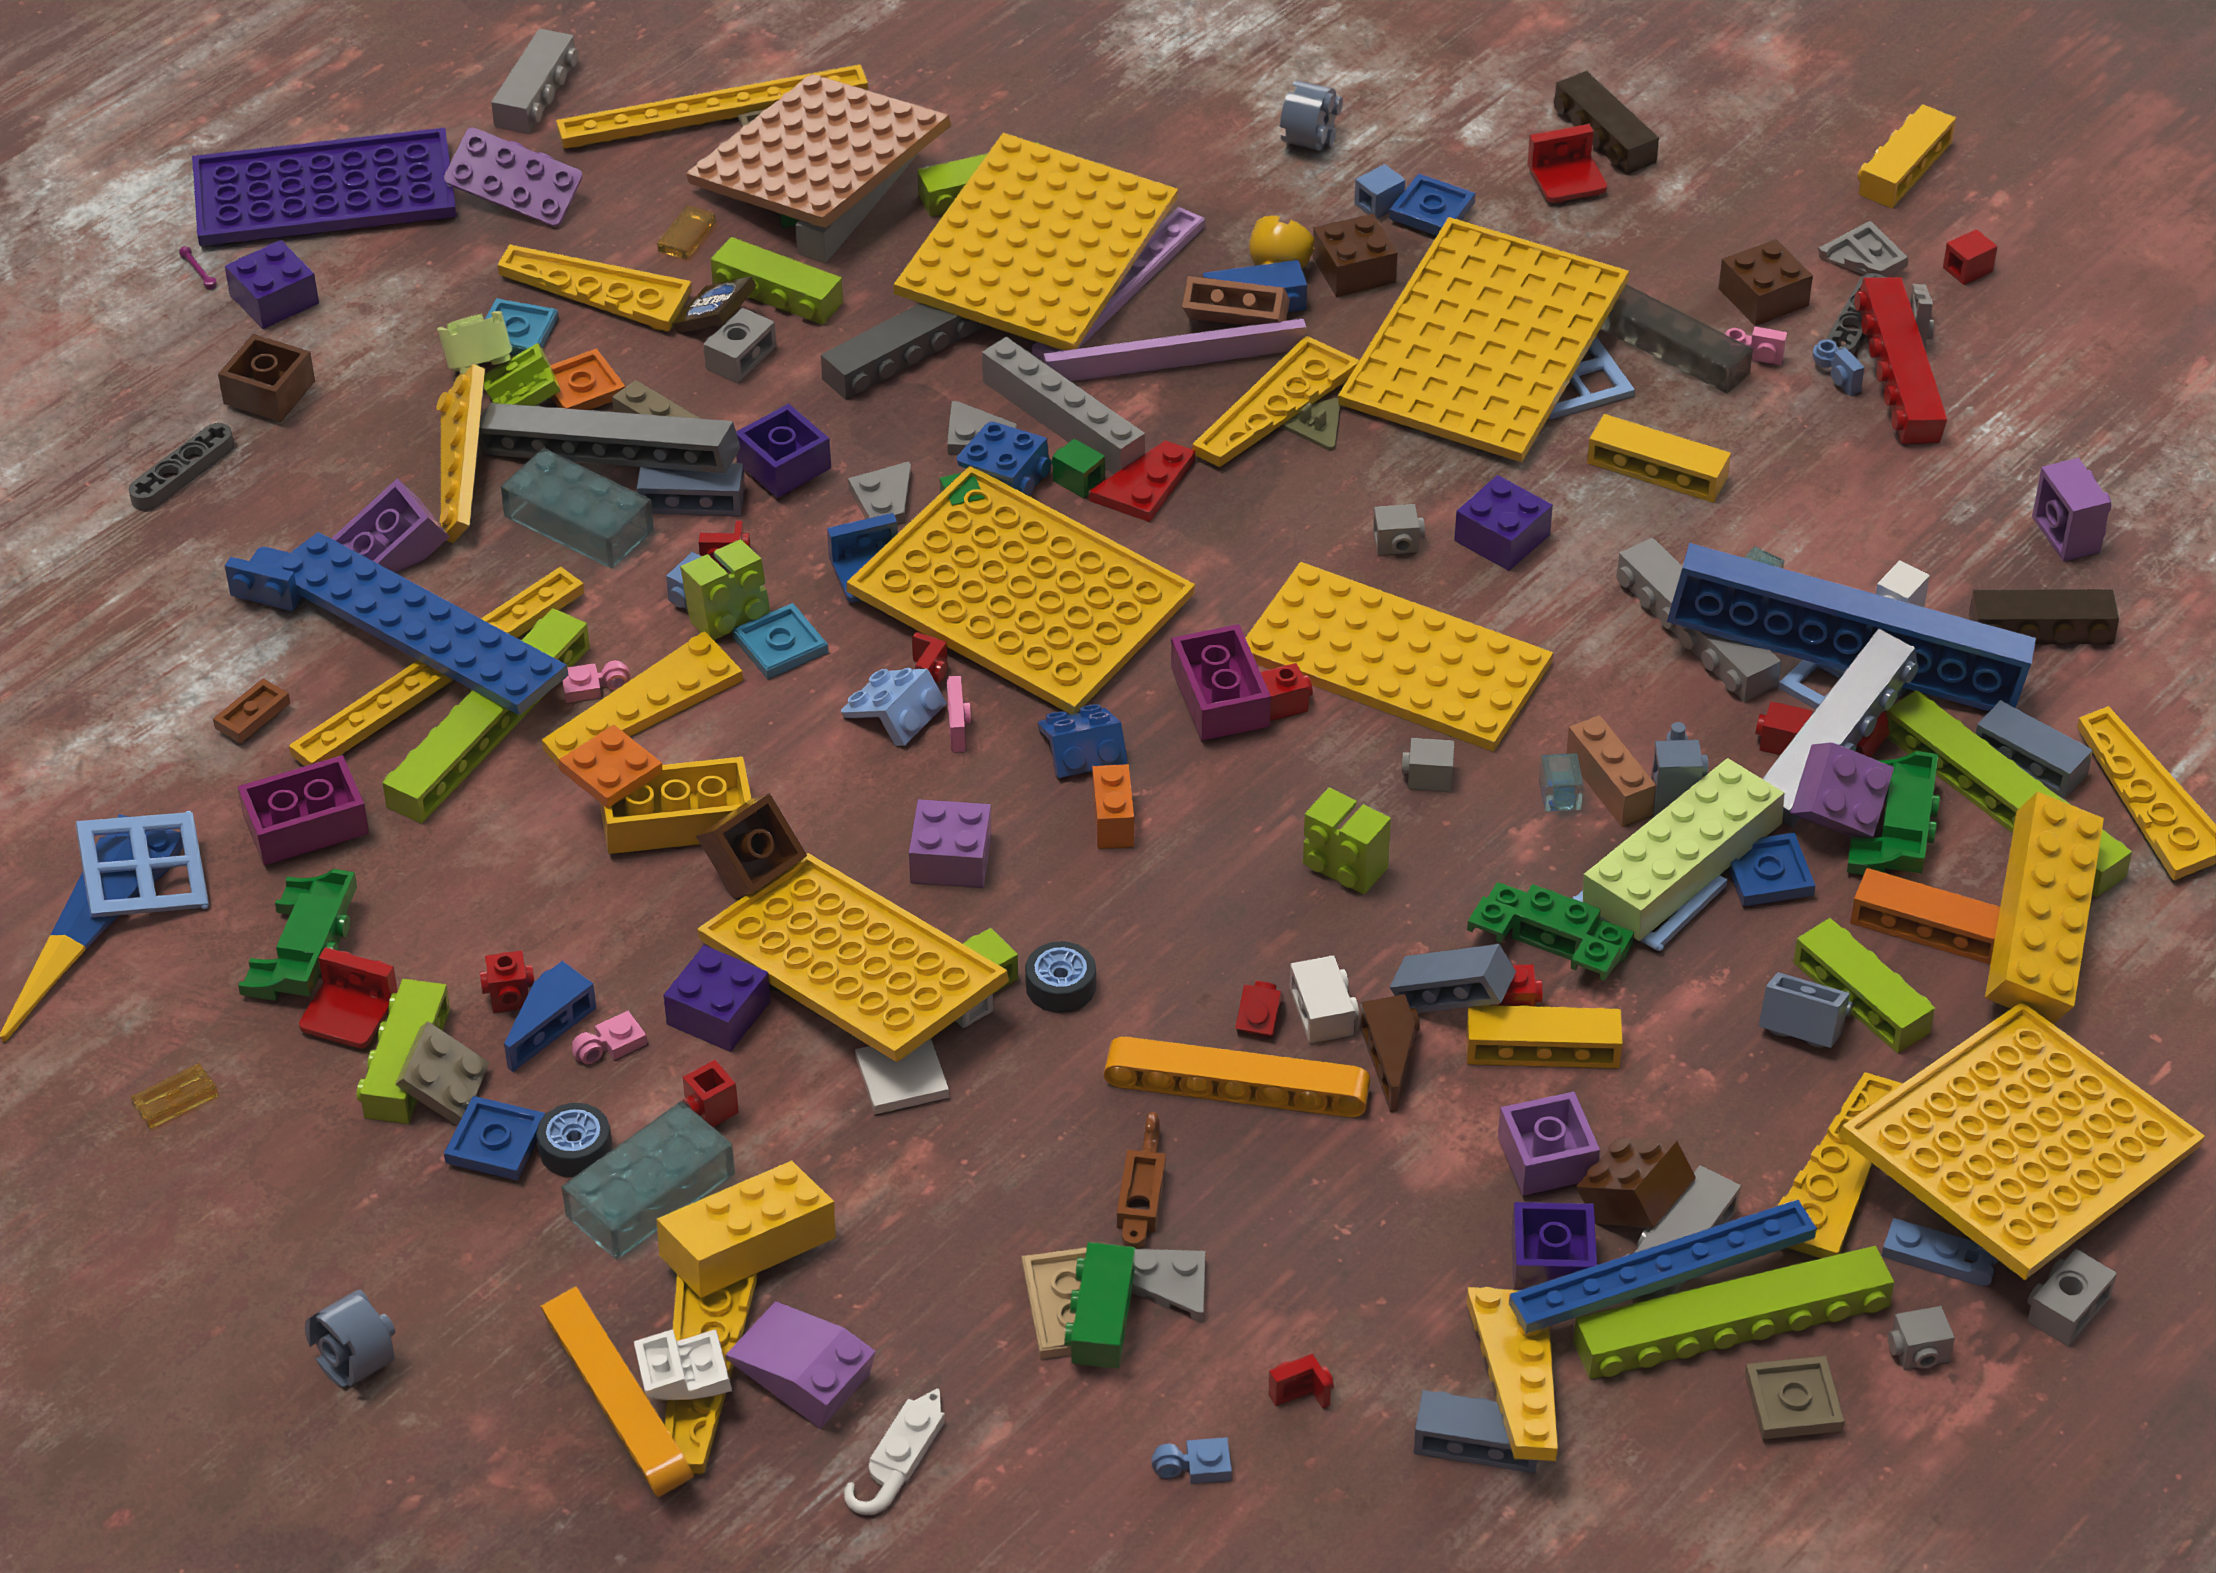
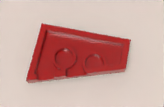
[1089,440,1195,522]

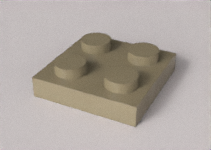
[395,1021,490,1126]
[1745,1356,1844,1440]

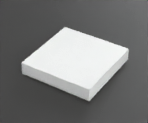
[855,1038,949,1114]

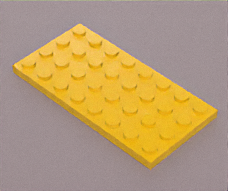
[1246,562,1553,752]
[697,853,1009,1062]

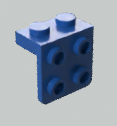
[957,422,1052,497]
[827,513,898,602]
[224,547,302,611]
[1038,704,1128,778]

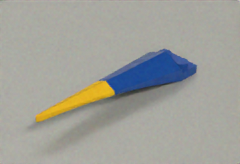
[0,814,183,1043]

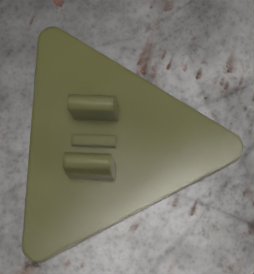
[1280,398,1340,451]

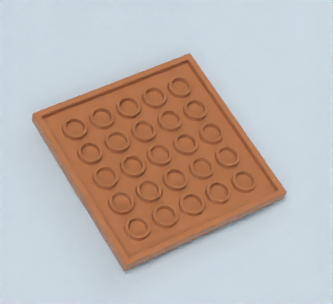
[686,74,952,228]

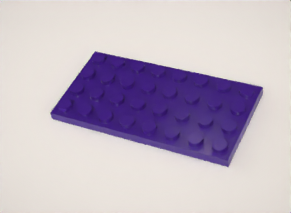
[192,127,457,246]

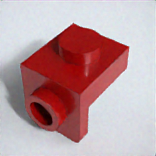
[699,520,750,568]
[912,632,948,683]
[1235,981,1284,1038]
[1268,1353,1334,1409]

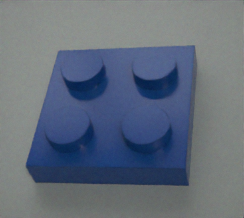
[1389,173,1476,236]
[1728,833,1816,906]
[444,1096,545,1180]

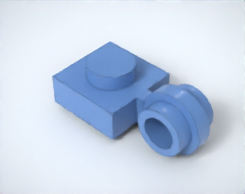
[1812,340,1865,396]
[1151,1438,1232,1484]

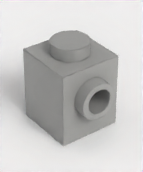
[1373,504,1425,555]
[1402,738,1454,792]
[1887,1306,1955,1370]

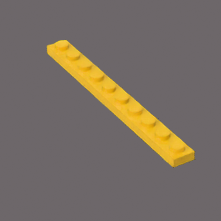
[556,65,868,149]
[289,566,585,766]

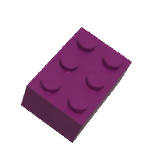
[1171,624,1271,741]
[237,755,369,865]

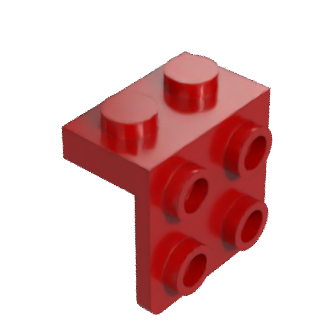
[1527,124,1607,203]
[299,947,398,1049]

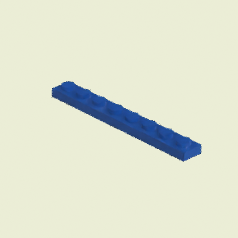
[1509,1200,1817,1334]

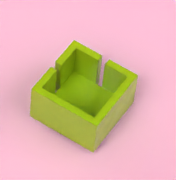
[680,539,770,640]
[1303,787,1391,895]

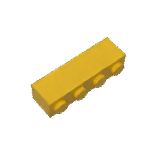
[1857,104,1956,208]
[1587,414,1731,503]
[1466,1005,1622,1069]

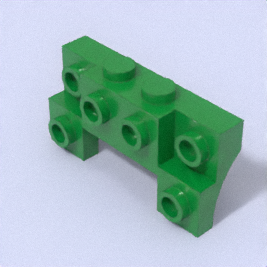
[1847,751,1940,875]
[238,869,357,1001]
[1467,882,1634,981]

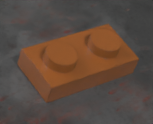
[213,678,290,744]

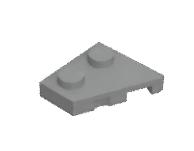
[1819,221,1908,277]
[1910,284,1934,348]
[947,401,1017,455]
[848,461,911,524]
[1132,1249,1205,1322]

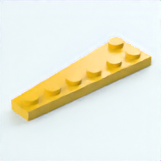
[497,245,692,331]
[1192,336,1360,467]
[437,364,485,543]
[542,631,743,767]
[2077,706,2216,880]
[1777,1072,1902,1258]
[665,1273,757,1474]
[1467,1287,1558,1461]

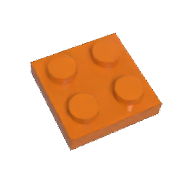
[550,348,626,410]
[559,725,663,808]

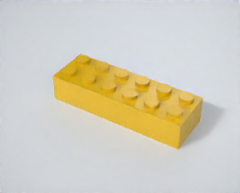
[1985,791,2104,1024]

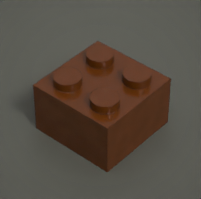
[1312,213,1398,297]
[1718,239,1813,326]
[218,334,315,422]
[696,793,807,899]
[1576,1137,1696,1227]

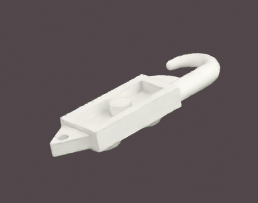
[844,1388,945,1515]

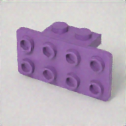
[444,127,583,227]

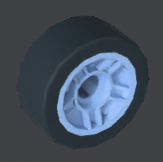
[1025,941,1096,1013]
[536,1103,612,1177]

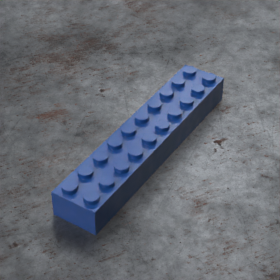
[1667,543,2036,711]

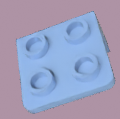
[841,668,947,746]

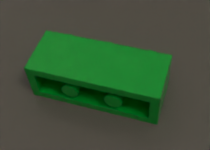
[1064,1242,1135,1369]

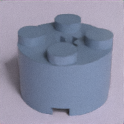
[1280,80,1343,150]
[305,1290,395,1387]

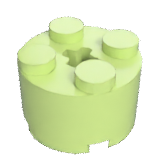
[437,311,513,374]

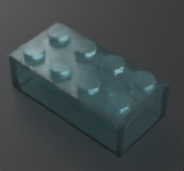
[500,448,654,569]
[561,1101,735,1260]

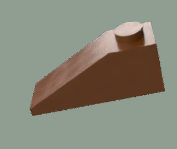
[1360,994,1420,1112]

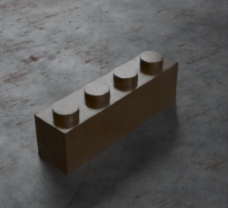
[1553,71,1659,175]
[1969,589,2119,644]

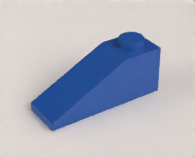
[1203,260,1307,312]
[504,961,596,1072]

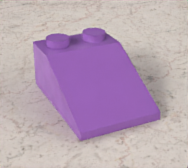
[331,478,450,573]
[725,1301,876,1429]

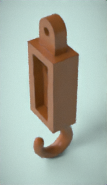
[1117,1112,1166,1249]

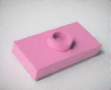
[947,676,971,752]

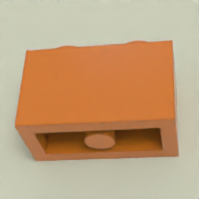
[1092,764,1134,849]

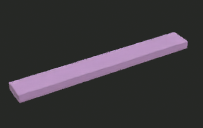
[1032,207,1205,360]
[1044,319,1306,381]

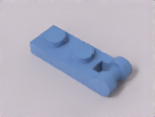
[1882,1218,1998,1286]

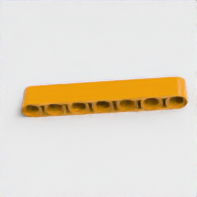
[1103,1037,1371,1117]
[540,1286,694,1498]

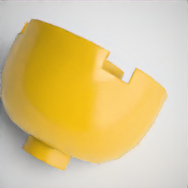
[1249,215,1315,270]

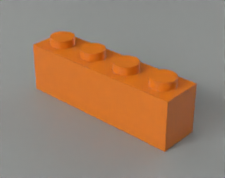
[1850,868,2000,964]

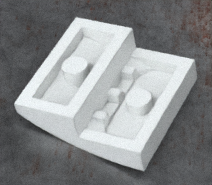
[634,1329,732,1400]

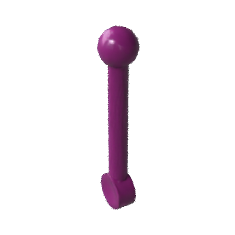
[179,246,217,290]

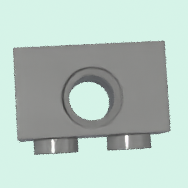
[703,308,776,383]
[2027,1249,2117,1347]

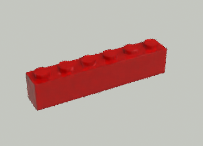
[1854,277,1948,444]

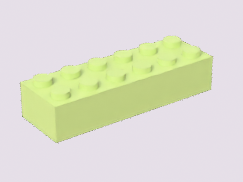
[1583,758,1785,941]

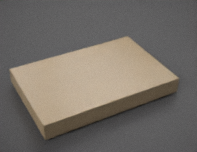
[1022,1248,1086,1359]

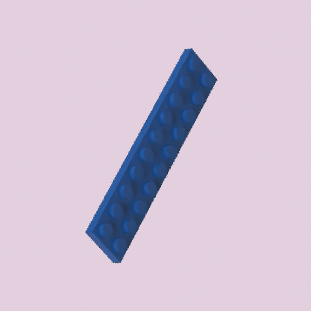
[272,532,569,716]

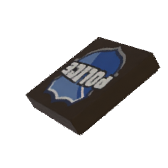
[672,276,757,333]

